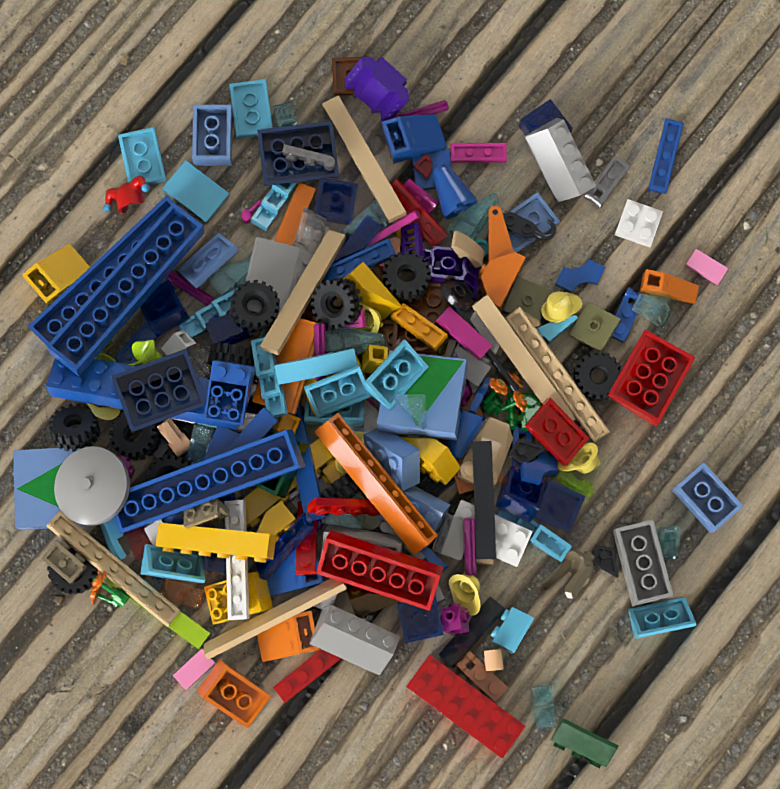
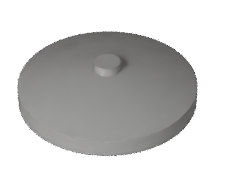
[54,447,130,526]

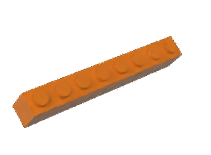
[315,413,438,555]

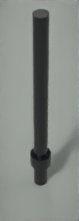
[446,299,519,392]

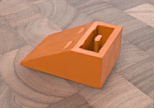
[257,611,320,662]

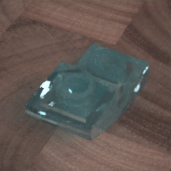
[187,423,214,463]
[532,685,556,730]

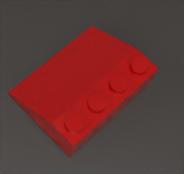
[608,329,696,427]

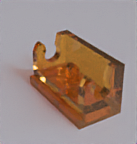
[161,578,205,610]

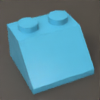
[491,607,534,654]

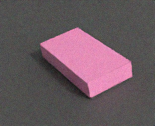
[685,249,728,285]
[173,649,215,690]

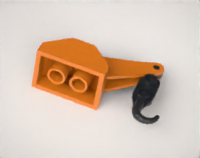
[478,206,556,311]

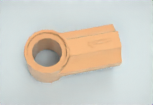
[157,418,193,457]
[483,649,504,671]

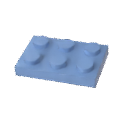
[507,192,560,253]
[177,233,239,288]

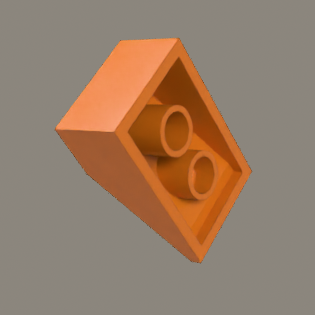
[197,659,271,728]

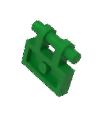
[506,392,540,431]

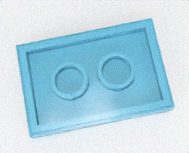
[229,79,273,139]
[118,127,167,185]
[162,160,230,224]

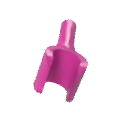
[241,200,261,224]

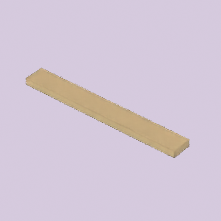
[322,95,406,223]
[260,230,346,355]
[472,295,577,421]
[505,307,610,443]
[47,511,181,627]
[203,579,347,659]

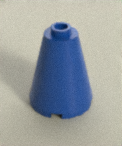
[433,164,478,219]
[445,408,487,461]

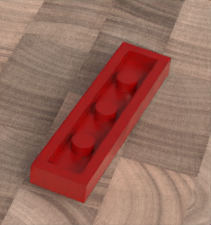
[391,179,448,246]
[307,498,380,517]
[295,502,318,575]
[273,649,342,703]

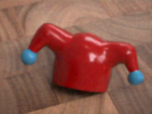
[103,176,150,214]

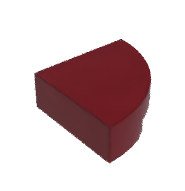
[413,153,432,180]

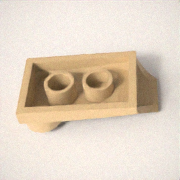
[457,417,513,488]

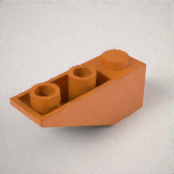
[639,269,699,304]

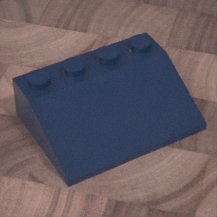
[257,121,339,186]
[111,349,206,432]

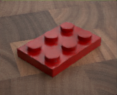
[524,398,589,466]

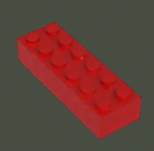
[316,530,444,611]
[406,654,526,759]

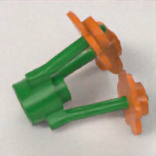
[482,372,527,415]
[90,570,130,608]

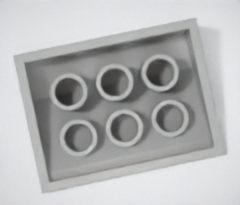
[245,237,314,320]

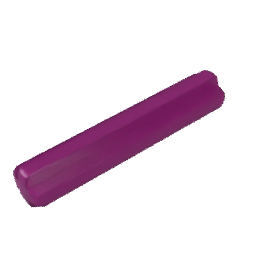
[395,100,449,118]
[165,271,215,306]
[314,323,326,381]
[463,517,477,575]

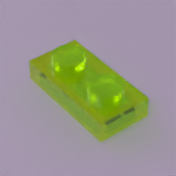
[556,471,595,498]

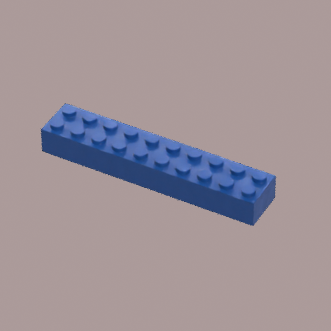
[28,195,174,346]
[46,203,204,376]
[46,358,239,430]
[115,429,306,533]

